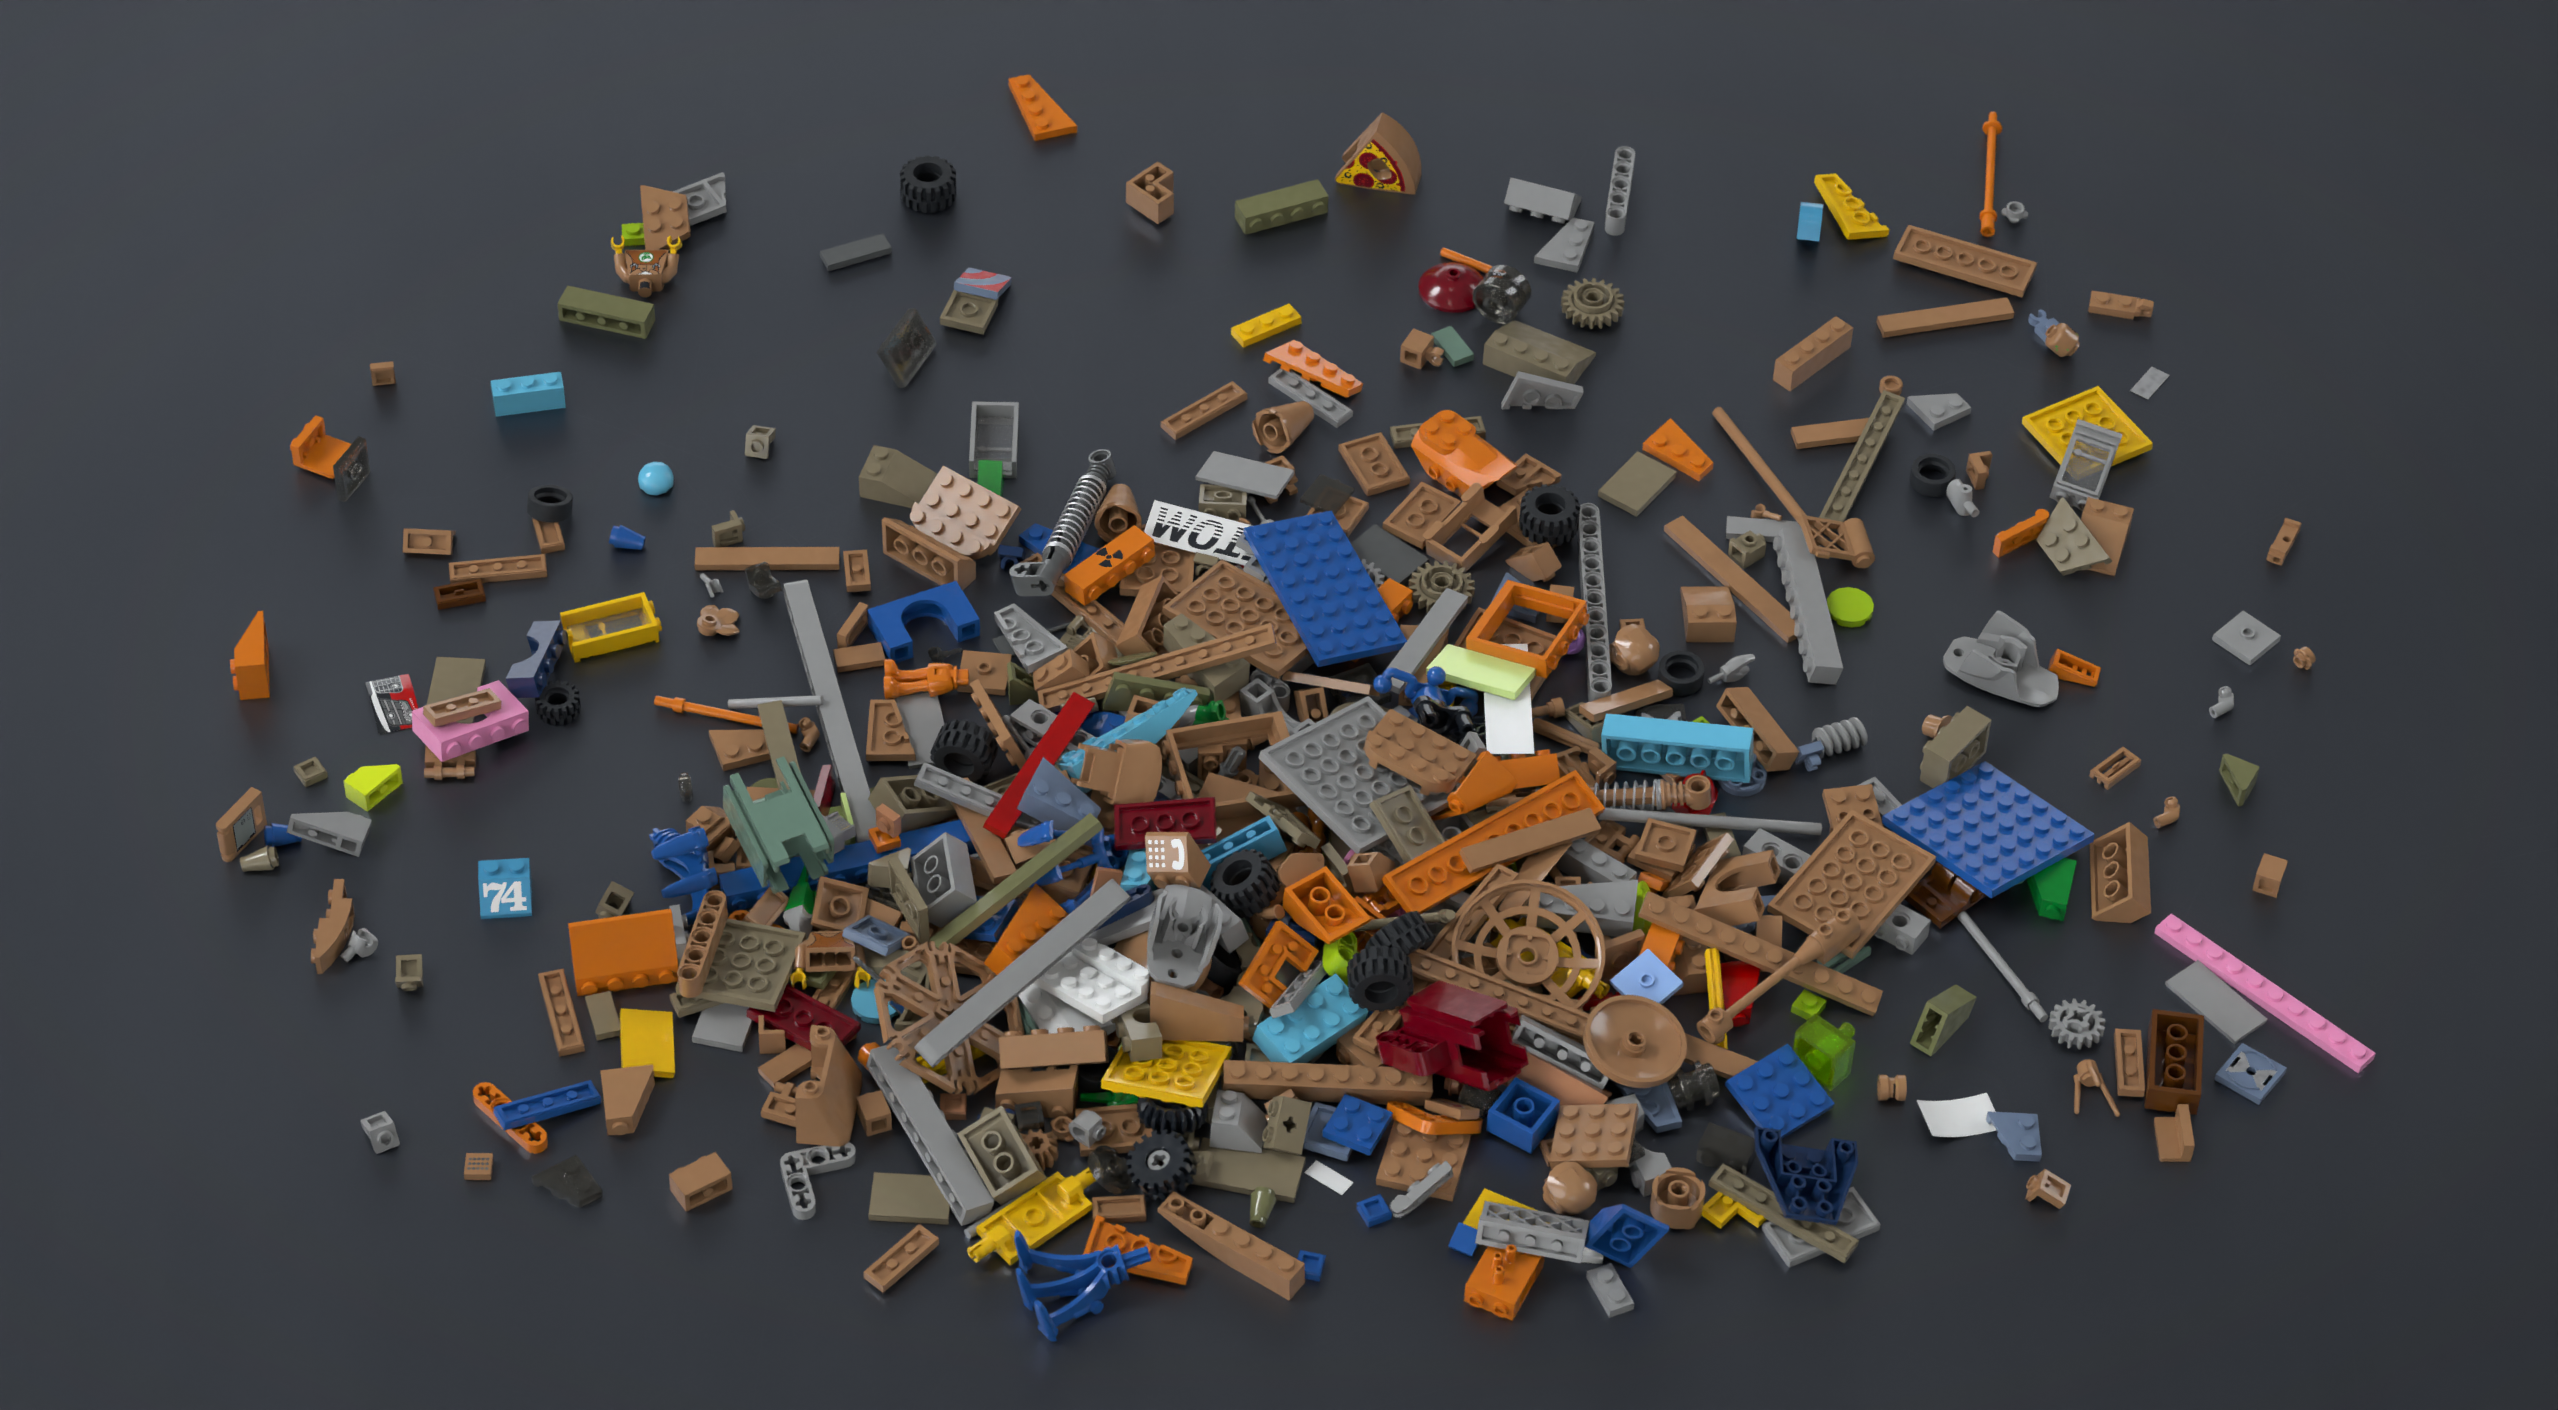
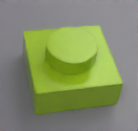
[622,223,645,246]
[1791,989,1827,1023]

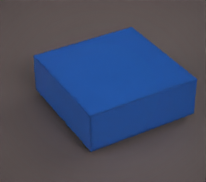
[1356,1194,1392,1228]
[1448,1222,1480,1258]
[1297,1250,1326,1282]

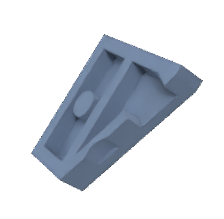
[1986,1111,2042,1162]

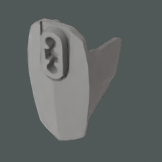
[1943,611,2059,707]
[1147,884,1223,989]

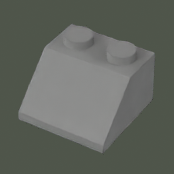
[1209,1090,1267,1153]

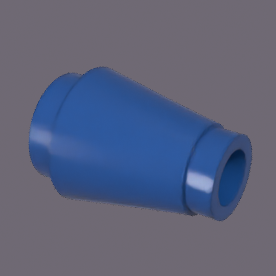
[609,525,646,550]
[264,823,302,847]

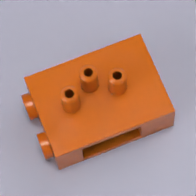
[1464,1244,1544,1321]

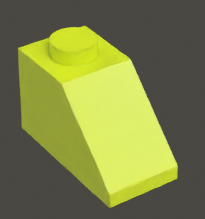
[344,764,403,812]

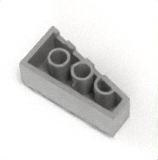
[1536,880,1638,937]

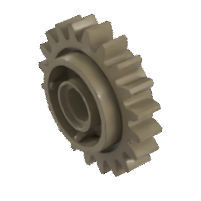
[1561,278,1625,329]
[1409,560,1475,613]

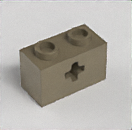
[1262,1096,1312,1155]

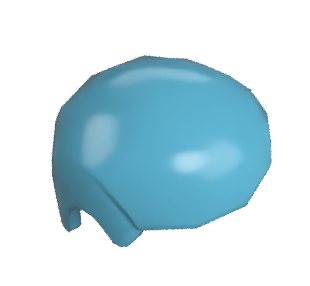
[638,461,674,496]

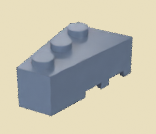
[1017,757,1101,830]

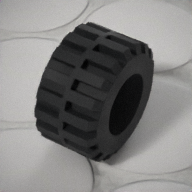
[900,155,957,213]
[1519,484,1580,547]
[930,719,998,784]
[1210,849,1280,918]
[1365,911,1436,956]
[1347,945,1414,1012]

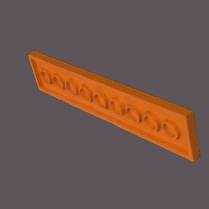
[1382,770,1605,914]

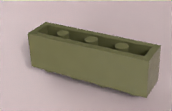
[1235,179,1329,235]
[557,285,655,339]

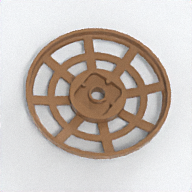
[1451,879,1605,1025]

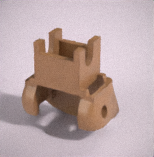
[1071,739,1162,805]

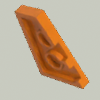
[1642,418,1714,481]

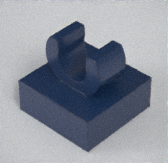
[998,545,1026,570]

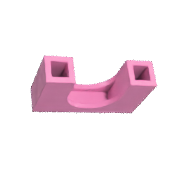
[412,680,529,762]

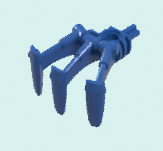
[1017,820,1130,914]
[649,825,718,925]
[1014,1230,1152,1341]

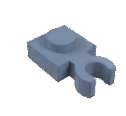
[2028,309,2059,342]

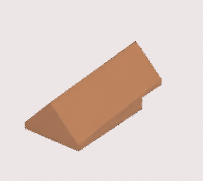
[1503,1052,1613,1109]

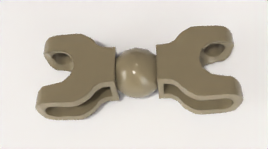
[1220,932,1267,1038]

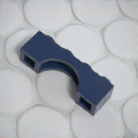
[506,620,568,698]

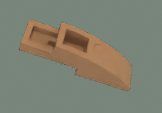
[311,879,355,974]

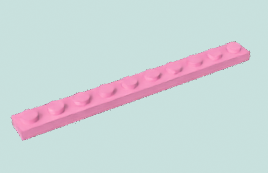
[2155,913,2376,1074]

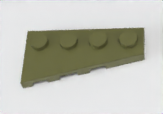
[1102,672,1210,711]

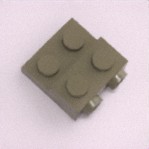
[1199,484,1247,522]

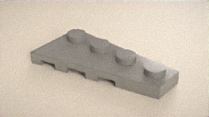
[994,603,1068,674]

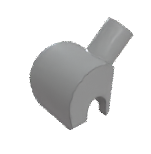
[340,928,378,963]

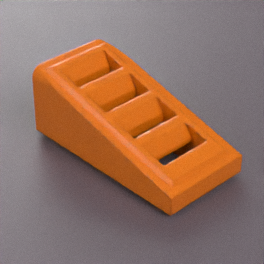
[2047,649,2101,687]

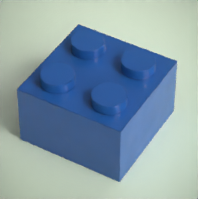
[1486,1077,1560,1154]

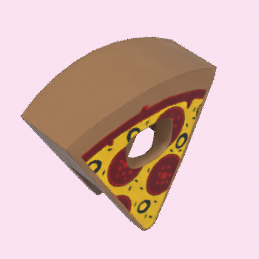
[1335,112,1422,194]

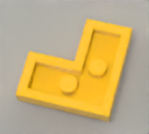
[1702,1191,1767,1229]

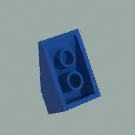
[1585,1204,1670,1268]

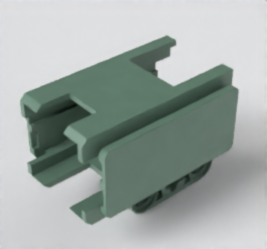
[723,756,835,894]

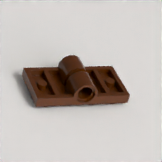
[1905,862,1987,928]

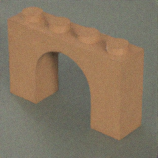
[1694,850,1781,926]

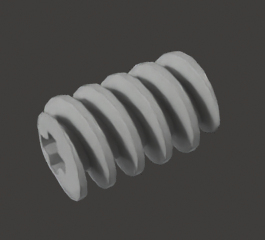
[1812,717,1868,759]

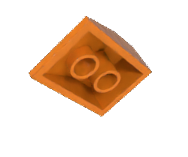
[230,611,270,700]
[1282,866,1371,944]

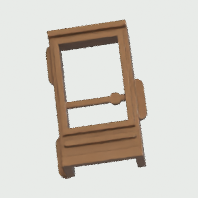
[1423,483,1518,574]

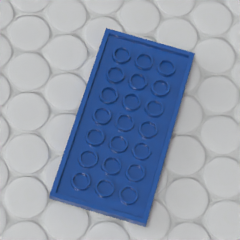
[1243,510,1407,667]

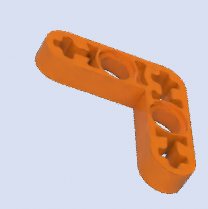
[1386,1101,1483,1135]

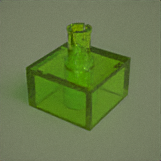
[1793,1013,1856,1091]

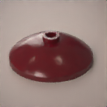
[1418,262,1487,313]

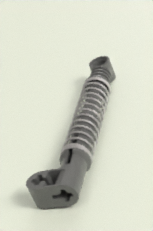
[1009,449,1117,596]

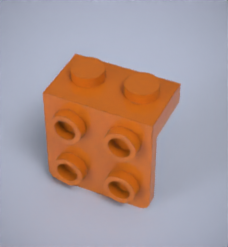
[290,415,357,479]

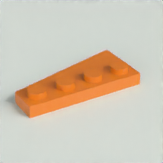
[1008,74,1077,141]
[1263,340,1363,398]
[1083,1215,1193,1285]

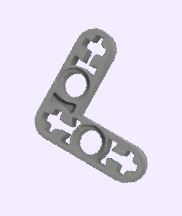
[780,1142,856,1220]

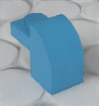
[1797,202,1823,241]

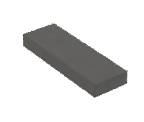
[820,233,892,271]

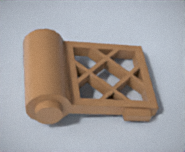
[1799,515,1875,568]

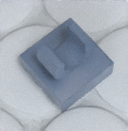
[1794,741,1824,772]

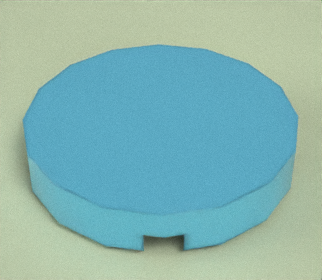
[851,979,899,1024]

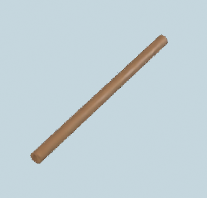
[1712,407,1824,546]

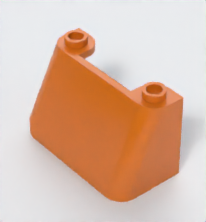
[1431,751,1517,821]

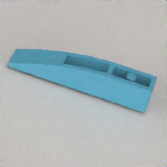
[1056,687,1198,793]

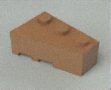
[995,1064,1078,1120]

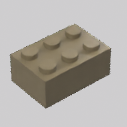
[1920,706,1992,788]

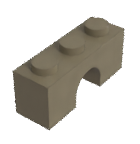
[1111,1000,1162,1062]

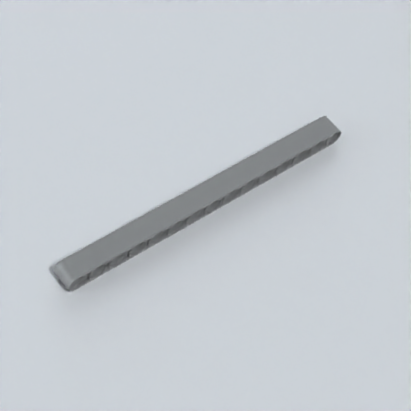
[783,579,877,843]

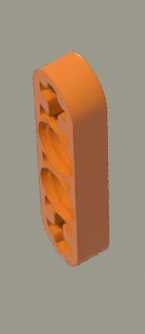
[473,1082,548,1154]

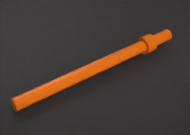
[654,695,799,734]

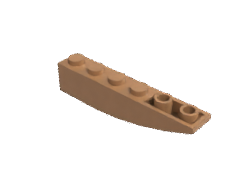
[1158,1192,1305,1301]

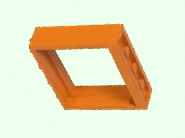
[1466,580,1590,679]

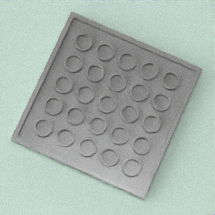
[1258,696,1461,854]

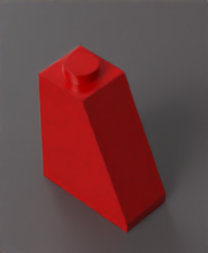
[1720,960,1761,1027]

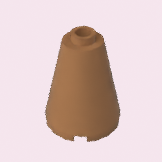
[1252,401,1314,454]
[1094,484,1142,543]

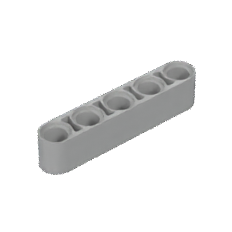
[1605,146,1635,236]

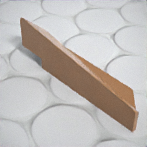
[1498,842,1573,919]

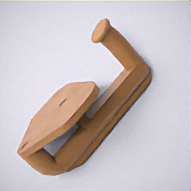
[1255,853,1324,920]

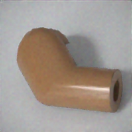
[798,717,820,752]
[2153,797,2181,828]

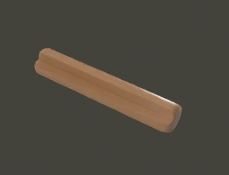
[1532,718,1600,754]

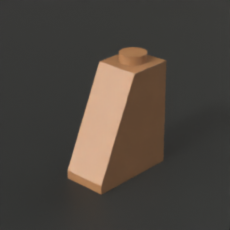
[601,1064,655,1136]

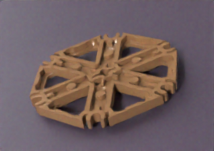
[874,941,1025,1095]

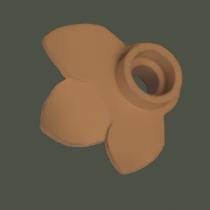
[697,605,739,636]

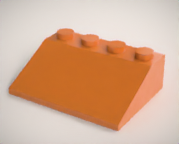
[568,909,679,996]

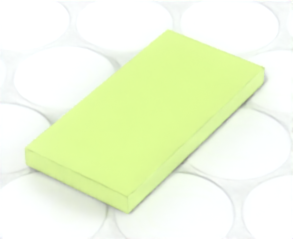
[1426,644,1536,700]

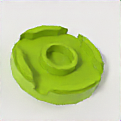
[1827,587,1874,628]

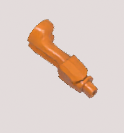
[884,659,969,700]

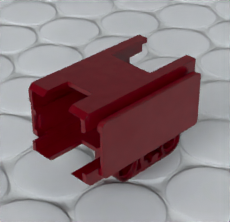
[1376,981,1529,1091]

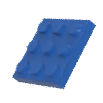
[1725,1044,1835,1139]

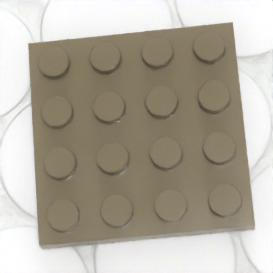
[676,918,807,1012]

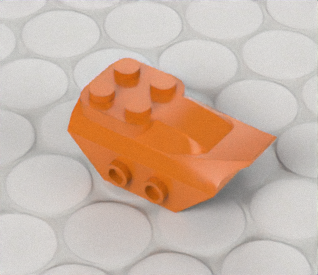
[1411,410,1517,498]

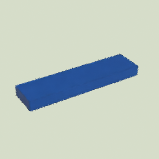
[494,1080,601,1131]

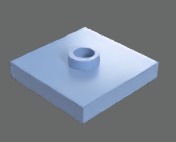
[1610,949,1683,1005]

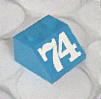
[478,858,532,919]

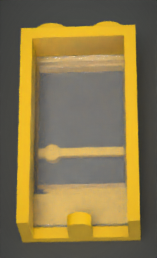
[560,592,662,663]

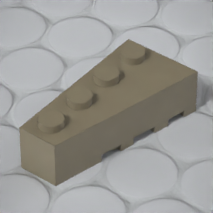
[1163,613,1250,702]

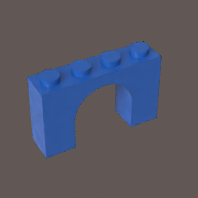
[867,581,980,663]

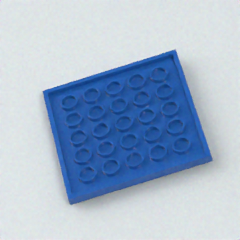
[1882,761,2095,898]

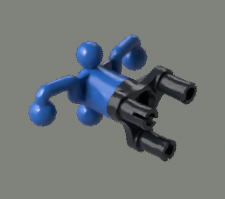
[1373,666,1479,737]

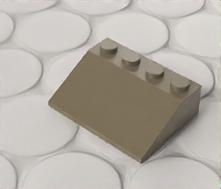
[1483,320,1596,384]

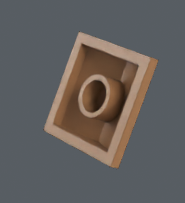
[811,876,869,931]

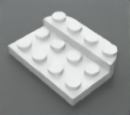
[1034,938,1150,1024]

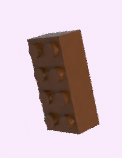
[2144,1009,2204,1115]

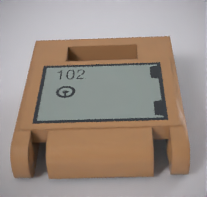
[216,787,267,862]

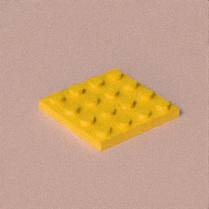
[2022,386,2153,481]
[1101,1040,1232,1107]

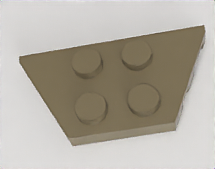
[2036,497,2112,576]

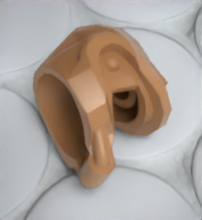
[1609,624,1660,675]
[1543,1161,1598,1216]

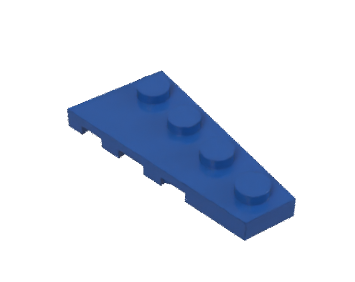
[1019,523,1100,574]

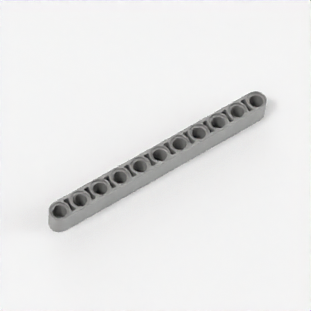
[1577,503,1612,702]
[914,879,1131,1067]

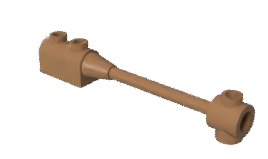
[1697,908,1861,1044]

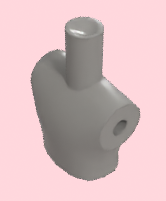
[1946,479,1979,517]

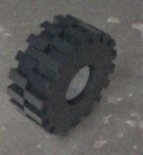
[1126,1130,1197,1201]

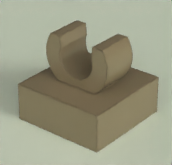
[1193,552,1220,578]

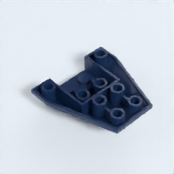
[1754,1126,1858,1225]

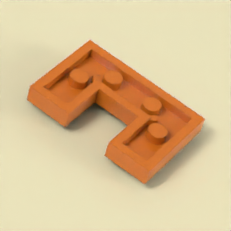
[1238,921,1319,1009]

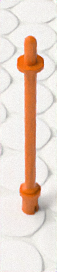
[1979,111,2002,237]

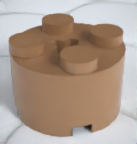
[1650,1167,1705,1230]

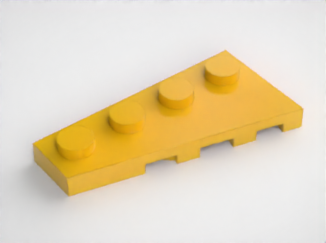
[1814,173,1890,240]

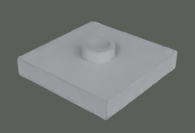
[2212,611,2281,665]

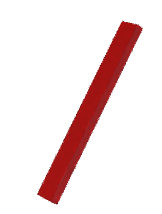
[983,692,1095,839]

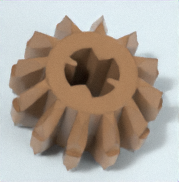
[1021,1129,1059,1172]

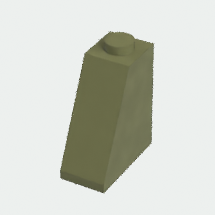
[1910,984,1977,1056]

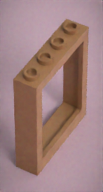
[1162,711,1306,821]

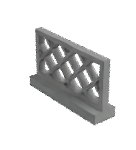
[1475,1201,1589,1263]

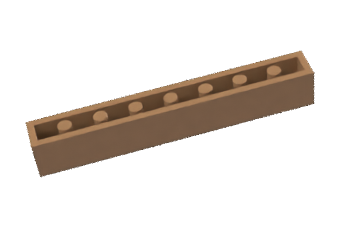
[1221,1060,1433,1106]

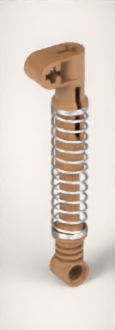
[1486,775,1711,811]

